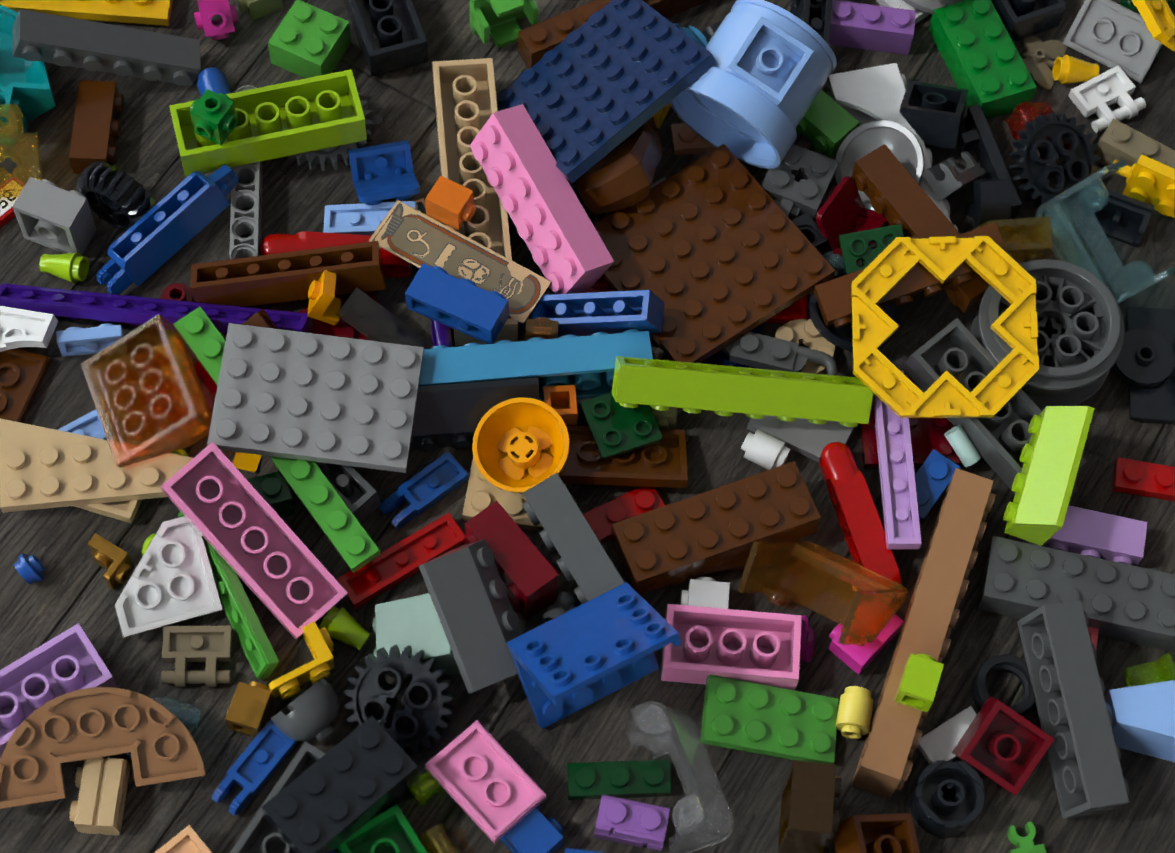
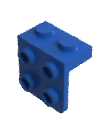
[348,140,420,205]

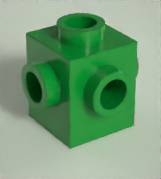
[190,89,238,145]

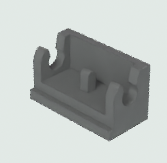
[921,151,986,201]

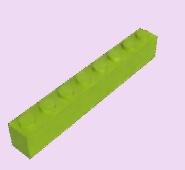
[611,356,874,427]

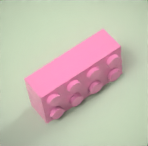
[661,604,802,690]

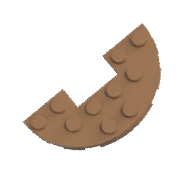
[0,687,206,809]

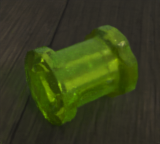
[409,771,445,807]

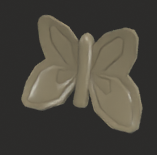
[1022,36,1067,90]

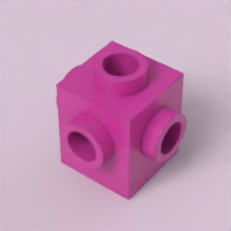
[194,0,239,40]

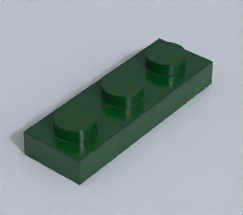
[567,759,671,800]

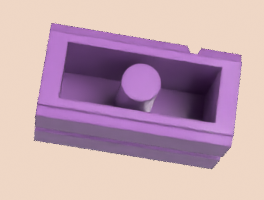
[594,795,670,851]

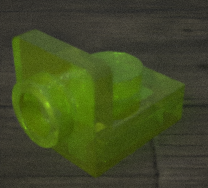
[1124,653,1175,687]

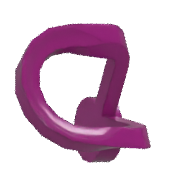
[774,612,815,663]

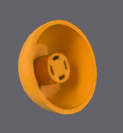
[472,397,570,494]

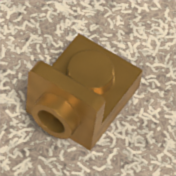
[88,533,133,590]

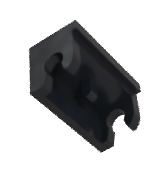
[1080,185,1154,248]

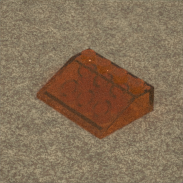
[81,314,212,468]

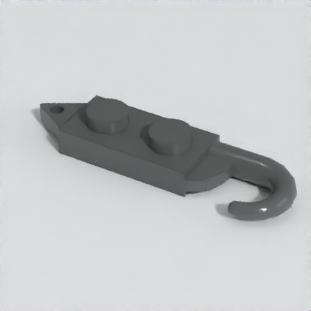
[722,332,837,376]

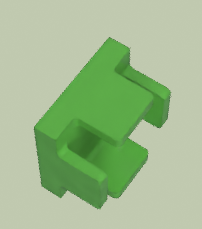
[469,0,538,48]

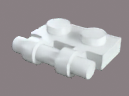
[1068,65,1146,133]

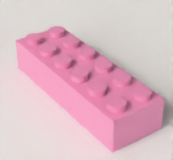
[469,104,614,294]
[161,442,348,639]

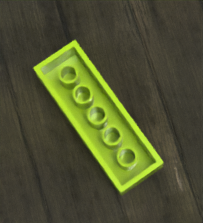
[169,69,367,177]

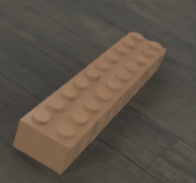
[851,468,996,799]

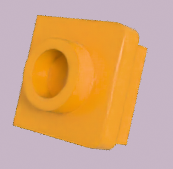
[307,270,341,325]

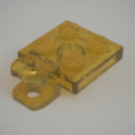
[0,104,43,197]

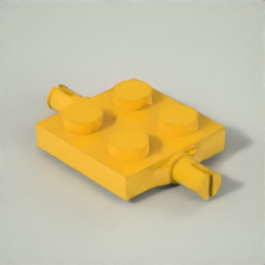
[1110,154,1175,218]

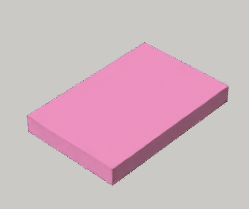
[425,720,546,844]

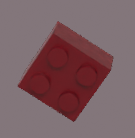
[951,697,1054,796]

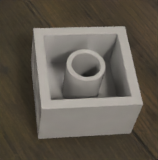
[12,177,97,255]

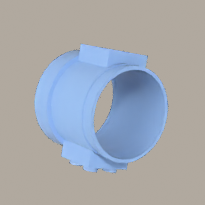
[669,0,837,169]

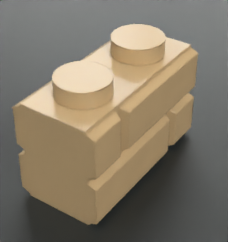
[70,757,130,836]

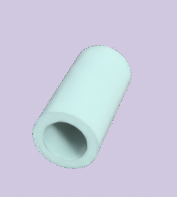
[944,425,981,467]

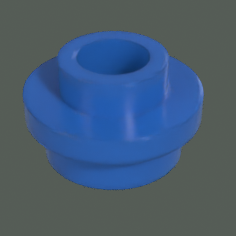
[14,553,45,585]

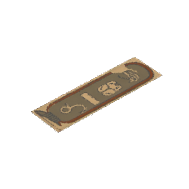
[368,200,551,323]

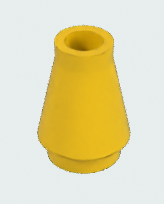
[1052,55,1099,84]

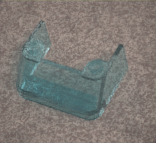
[1036,160,1175,304]

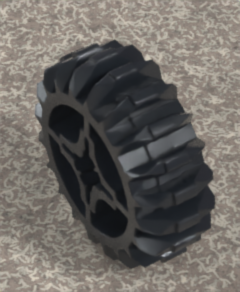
[75,161,156,232]

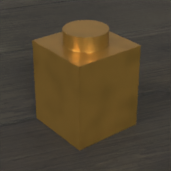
[225,681,274,737]

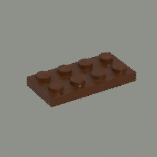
[559,425,688,488]

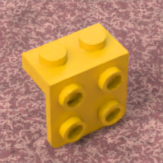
[269,621,334,700]

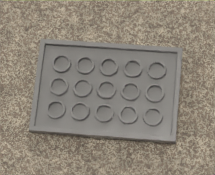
[207,323,424,473]

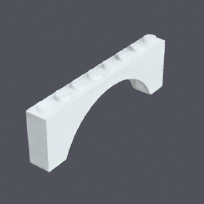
[824,63,958,231]

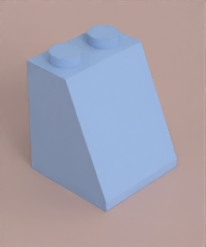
[1104,680,1175,762]

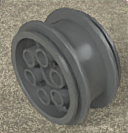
[970,259,1125,411]

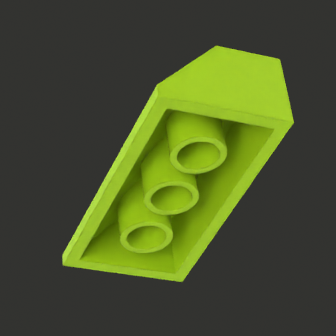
[1003,406,1095,546]

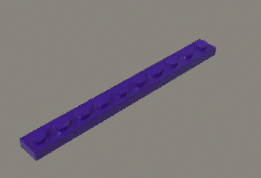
[0,283,310,335]

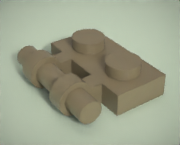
[161,625,233,687]

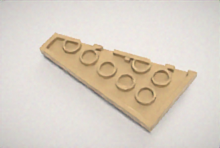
[0,418,193,513]

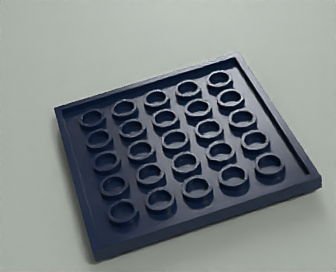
[496,0,717,183]

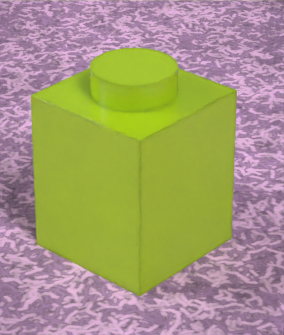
[894,653,944,712]

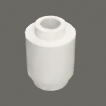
[741,429,791,470]

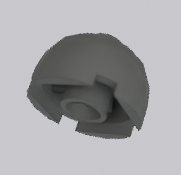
[271,676,340,742]

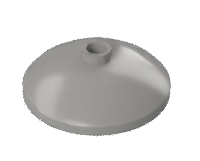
[835,120,925,211]

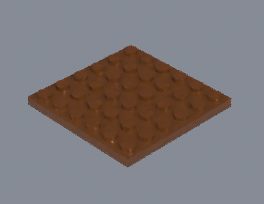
[593,144,835,363]

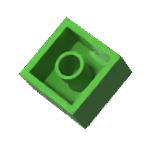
[268,0,351,78]

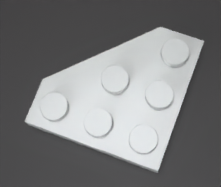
[114,516,222,638]

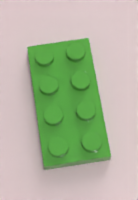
[700,675,839,764]

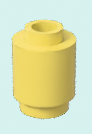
[835,686,874,739]

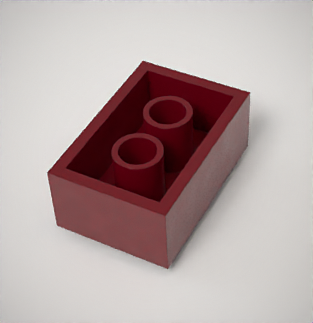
[464,501,559,621]

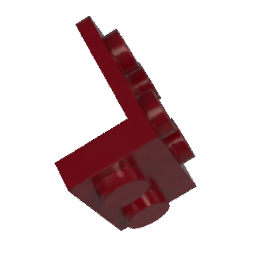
[816,176,890,267]

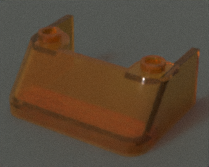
[737,540,908,646]

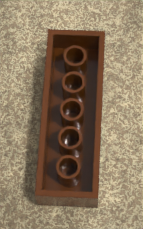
[610,461,821,595]

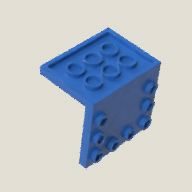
[506,582,682,729]

